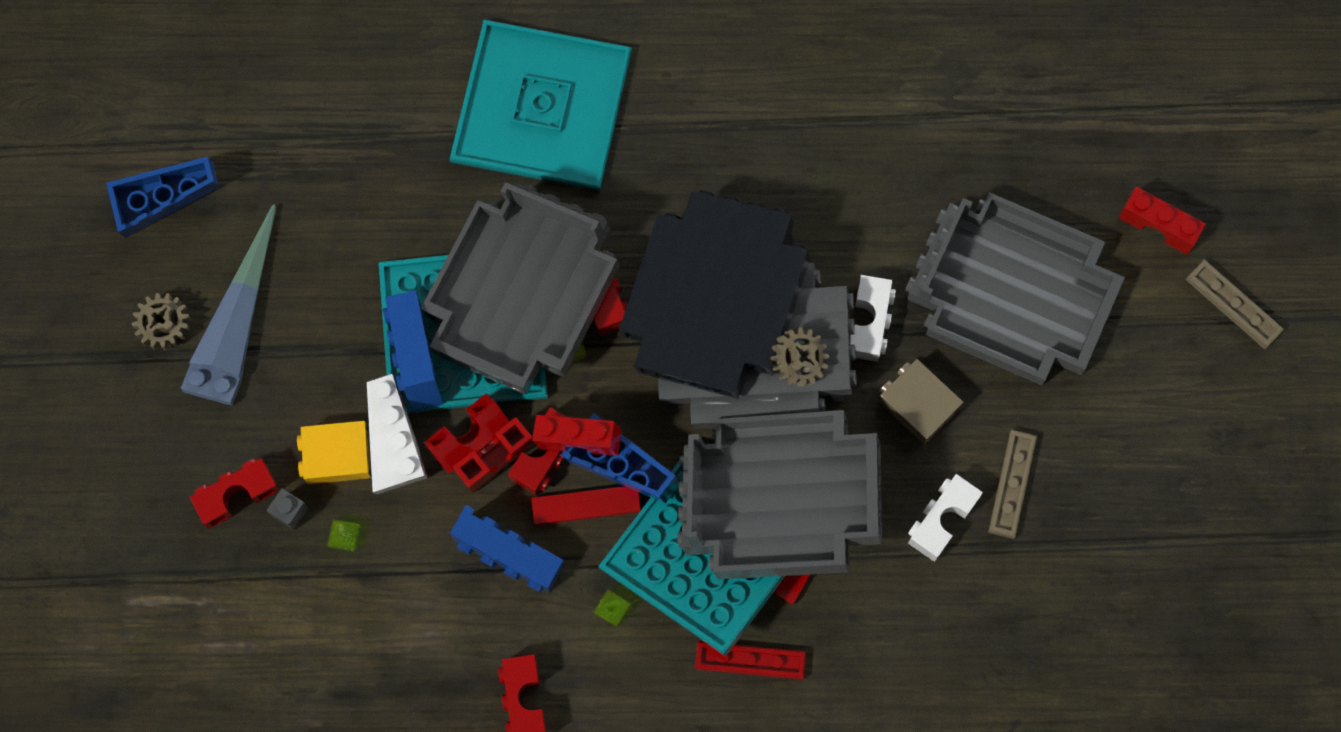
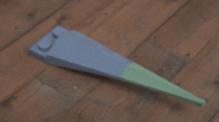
[181,205,276,406]

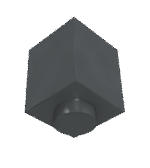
[267,488,309,531]

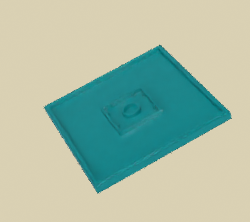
[450,20,632,191]

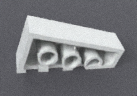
[367,374,428,495]

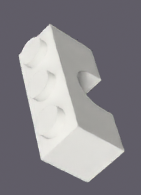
[850,275,896,362]
[908,474,983,562]

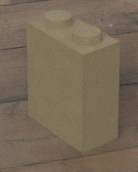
[878,359,963,445]

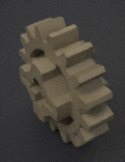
[132,293,191,350]
[770,327,829,387]

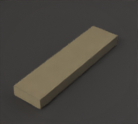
[1186,259,1284,349]
[988,430,1037,539]

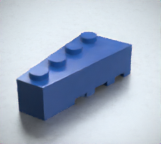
[106,156,220,238]
[383,290,444,412]
[561,414,680,503]
[450,505,565,593]

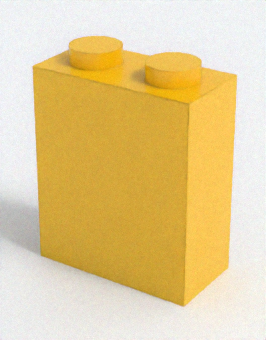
[297,421,372,484]

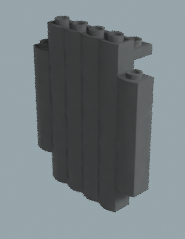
[421,182,620,395]
[905,192,1125,386]
[658,263,857,429]
[678,410,882,579]

